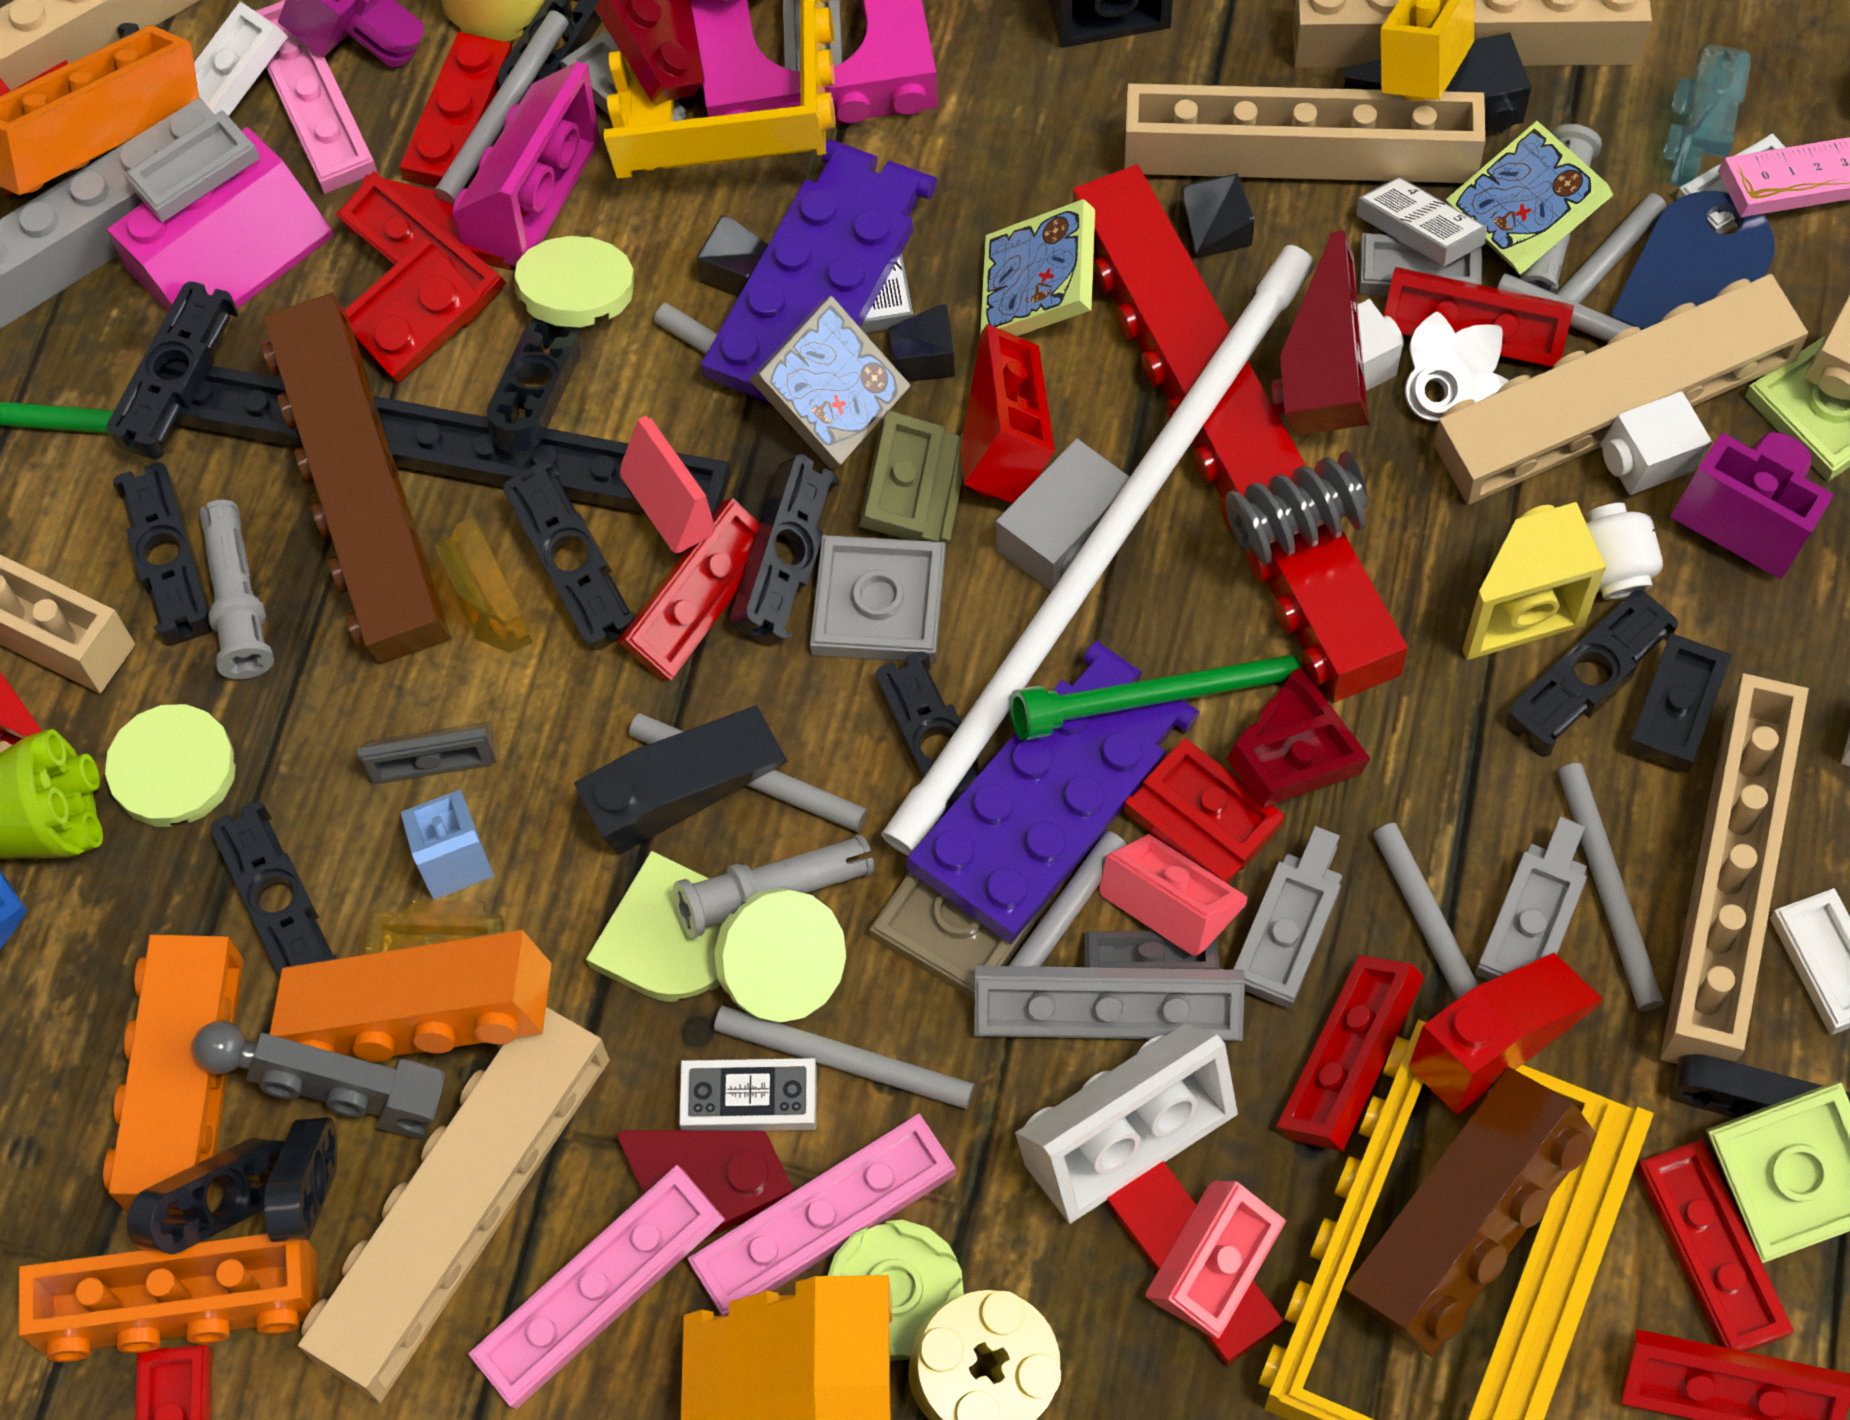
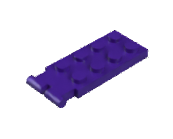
[701,139,937,402]
[906,641,1200,945]

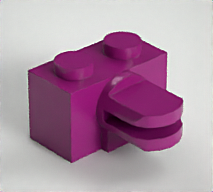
[278,0,424,67]
[1671,432,1834,580]

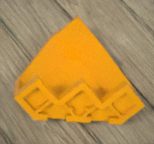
[681,1275,892,1420]

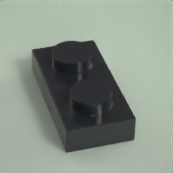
[1627,633,1732,773]

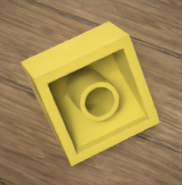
[1462,502,1606,660]

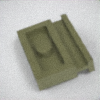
[859,410,963,546]

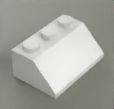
[1015,1024,1238,1224]

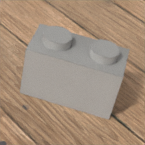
[996,438,1130,592]

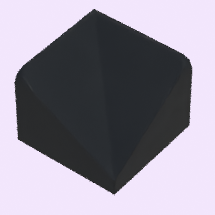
[1179,173,1254,258]
[696,215,768,296]
[888,304,955,382]

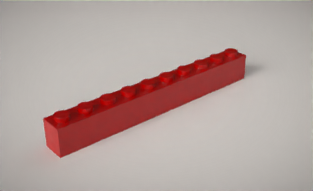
[1073,164,1408,703]

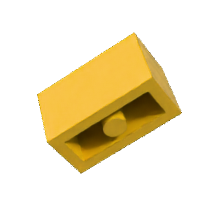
[1381,0,1475,101]

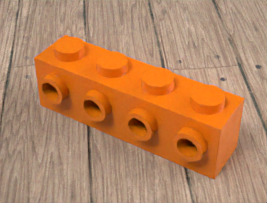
[0,25,199,196]
[270,930,552,1062]
[103,935,244,1214]
[19,1234,319,1362]

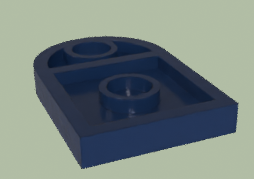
[1610,191,1775,330]

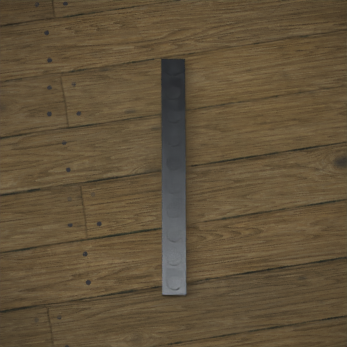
[158,359,731,516]

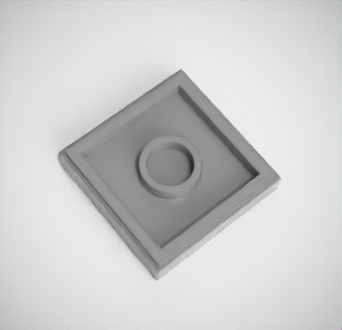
[810,535,946,663]

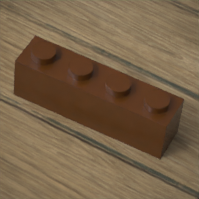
[1344,1067,1597,1358]

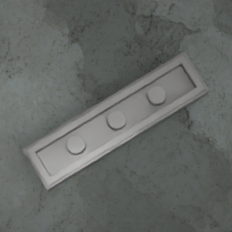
[975,966,1245,1041]

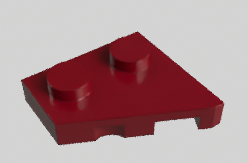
[594,0,705,103]
[1227,667,1371,808]
[617,1130,794,1243]

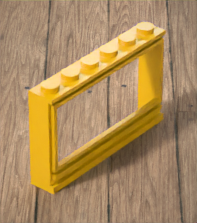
[604,0,836,179]
[1258,1019,1654,1420]

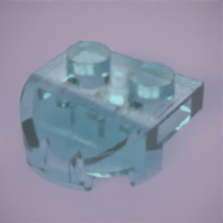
[1663,44,1751,186]

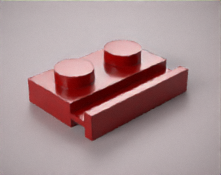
[344,237,487,383]
[1124,738,1285,885]

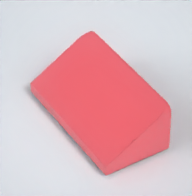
[620,415,715,553]
[1099,834,1248,956]
[1145,1181,1286,1339]

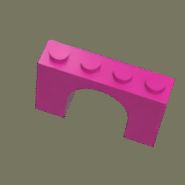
[691,0,938,123]

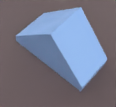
[401,789,494,900]

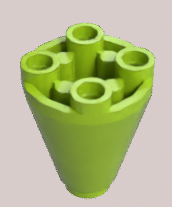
[0,729,103,859]

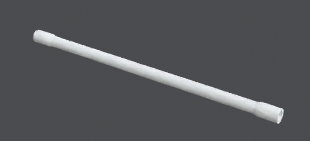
[881,245,1315,856]

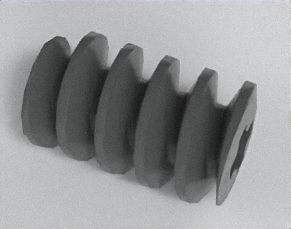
[1225,450,1368,565]

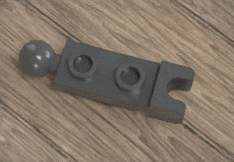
[192,1021,446,1139]

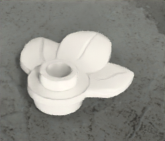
[1405,312,1509,422]

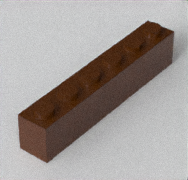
[261,292,452,664]

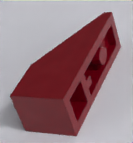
[1272,231,1369,436]

